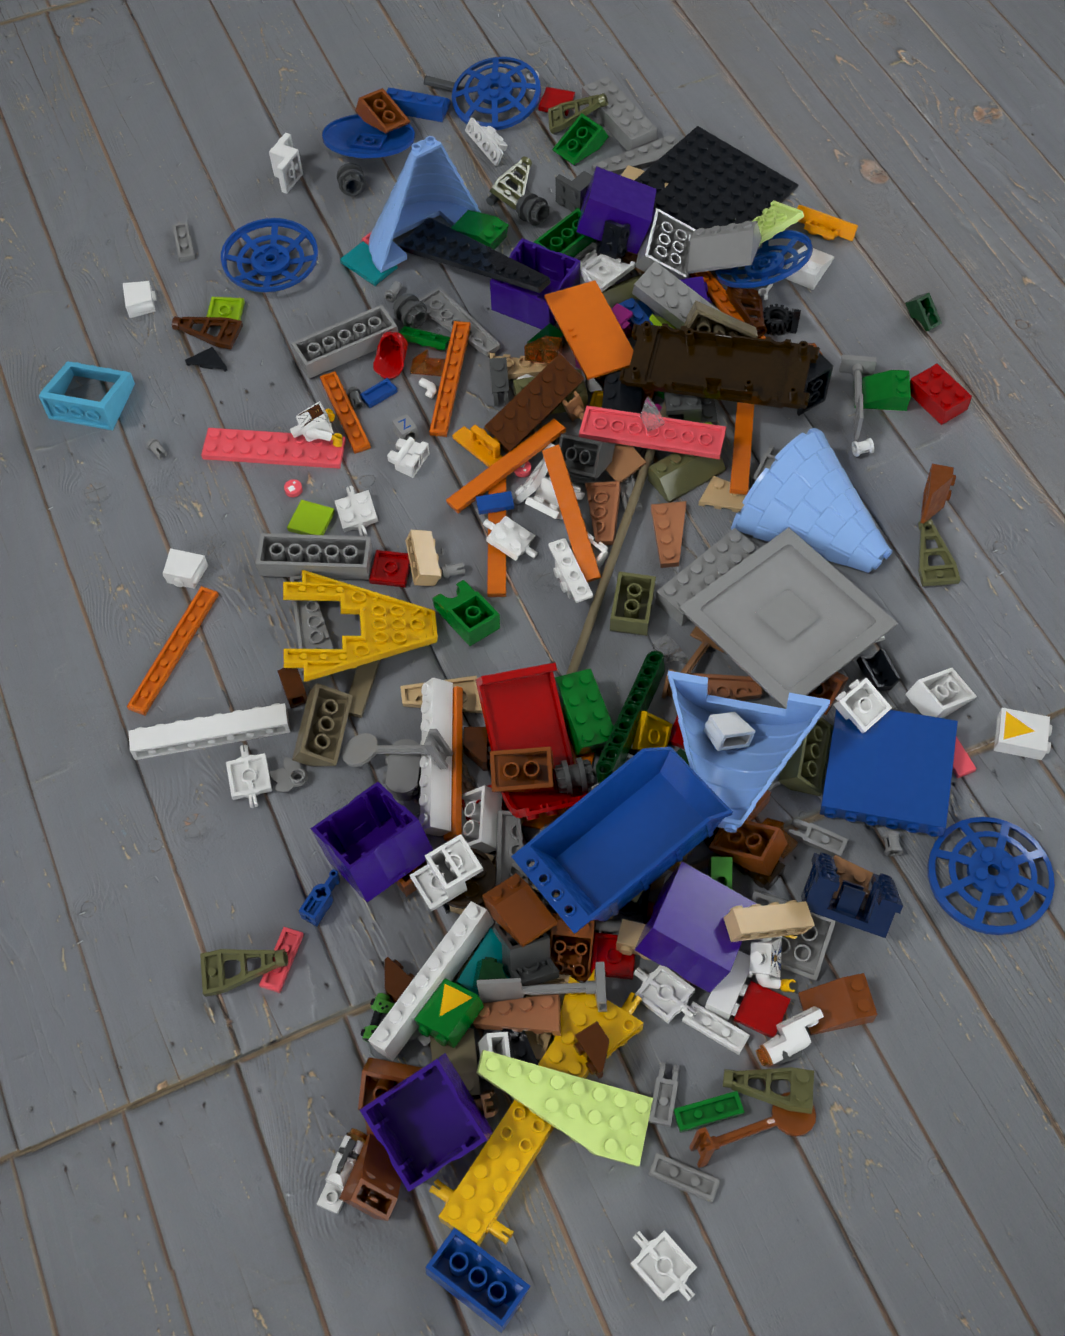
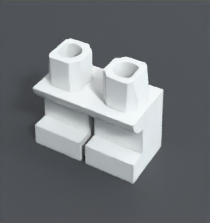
[387,437,430,478]

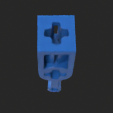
[299,869,340,926]

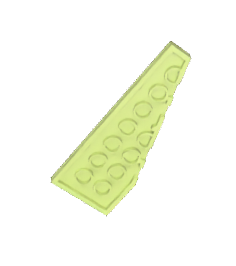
[477,1050,653,1167]

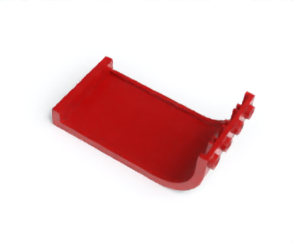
[475,663,589,820]

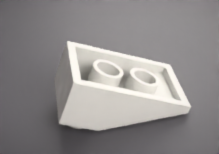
[785,245,834,290]
[905,668,977,718]

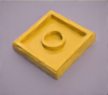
[632,711,673,752]

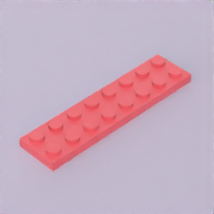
[579,406,726,460]
[201,428,346,469]

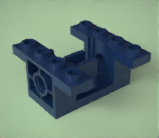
[801,852,903,938]

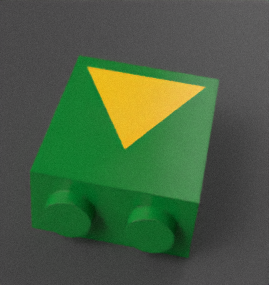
[414,978,484,1048]

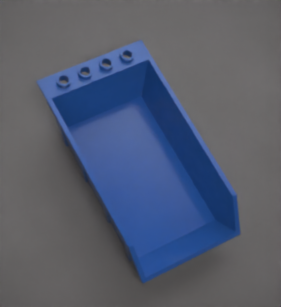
[511,747,733,934]

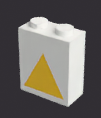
[994,708,1052,760]

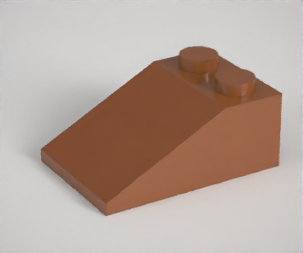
[355,88,410,133]
[920,463,956,524]
[490,747,555,793]
[709,820,788,876]
[482,873,557,947]
[798,973,878,1035]

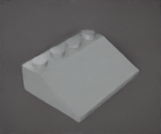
[635,208,696,279]
[687,221,762,274]
[739,889,836,981]

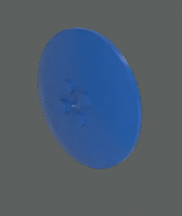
[322,114,415,158]

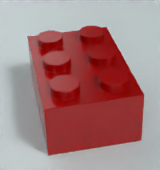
[910,364,972,425]

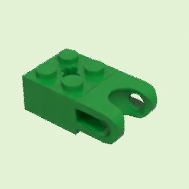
[432,580,500,646]

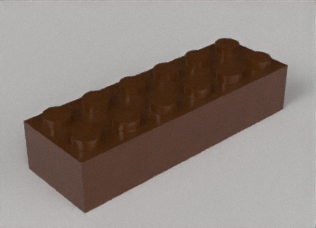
[484,353,585,453]

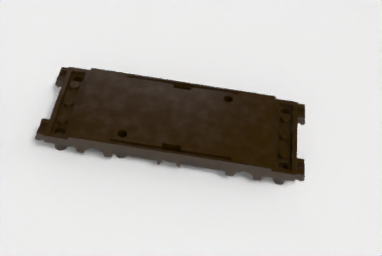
[619,321,820,409]

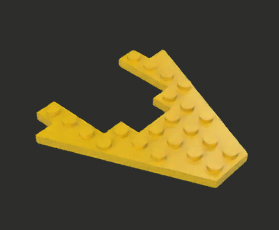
[283,570,438,682]

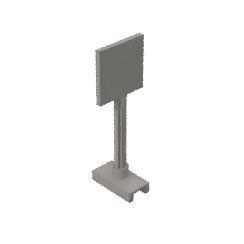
[839,355,877,442]
[477,962,607,1012]

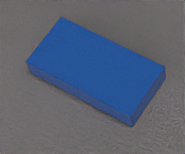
[360,378,398,408]
[476,491,514,515]

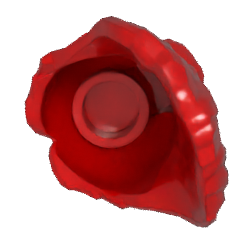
[373,332,408,379]

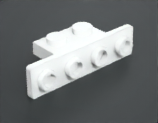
[465,118,508,166]
[549,538,593,603]

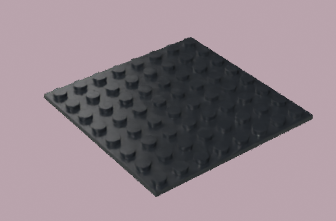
[634,126,798,230]

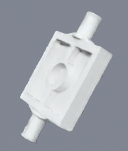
[335,486,379,537]
[483,516,538,561]
[226,745,272,808]
[634,965,697,1024]
[630,1230,697,1302]

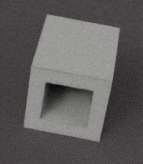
[392,414,419,440]

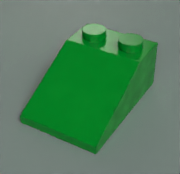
[552,113,609,165]
[451,210,509,250]
[854,370,911,411]

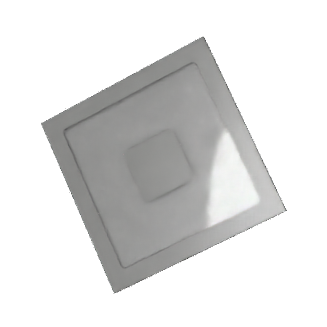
[679,528,898,709]

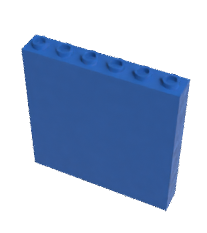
[820,709,958,837]

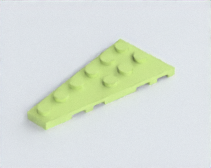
[752,200,804,246]

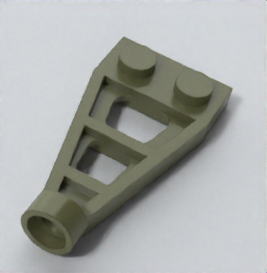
[548,93,609,134]
[489,156,532,210]
[918,519,960,587]
[200,949,288,997]
[723,1067,814,1114]

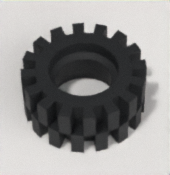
[763,304,792,336]

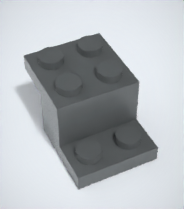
[555,171,593,212]
[663,392,718,425]
[493,924,559,986]

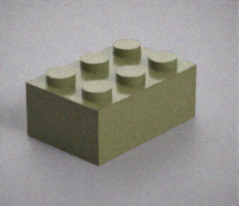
[610,572,656,636]

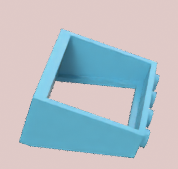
[39,361,135,431]

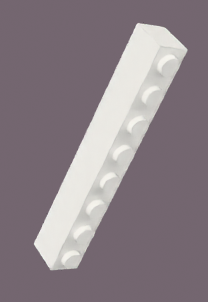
[419,678,453,837]
[129,703,291,760]
[368,901,494,1061]

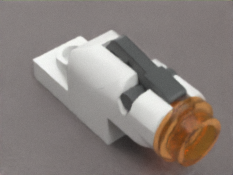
[755,1006,824,1067]
[317,1128,368,1215]

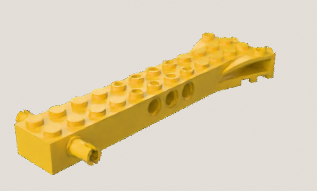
[429,969,644,1246]

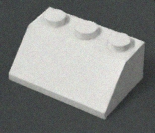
[462,785,502,853]

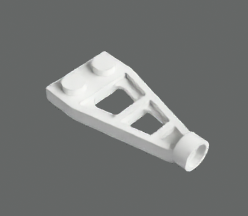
[513,444,555,505]

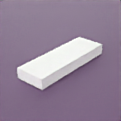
[682,1001,750,1055]

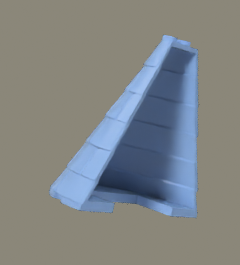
[369,136,481,273]
[731,428,893,573]
[667,670,830,833]

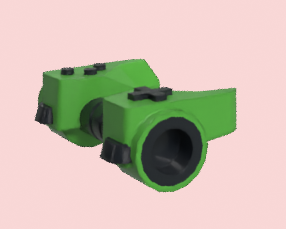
[361,993,394,1043]

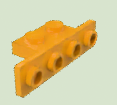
[797,205,858,241]
[452,424,503,467]

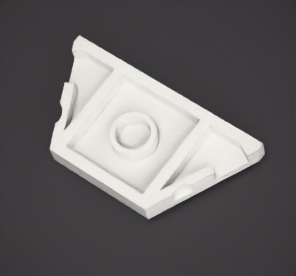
[580,254,636,292]

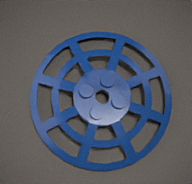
[452,57,541,130]
[221,218,318,292]
[715,230,813,288]
[927,817,1055,935]

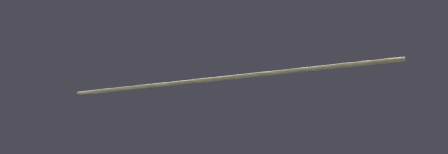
[455,401,669,986]

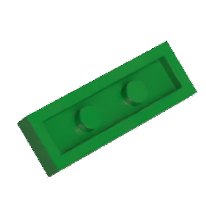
[398,326,450,350]
[673,1091,745,1133]

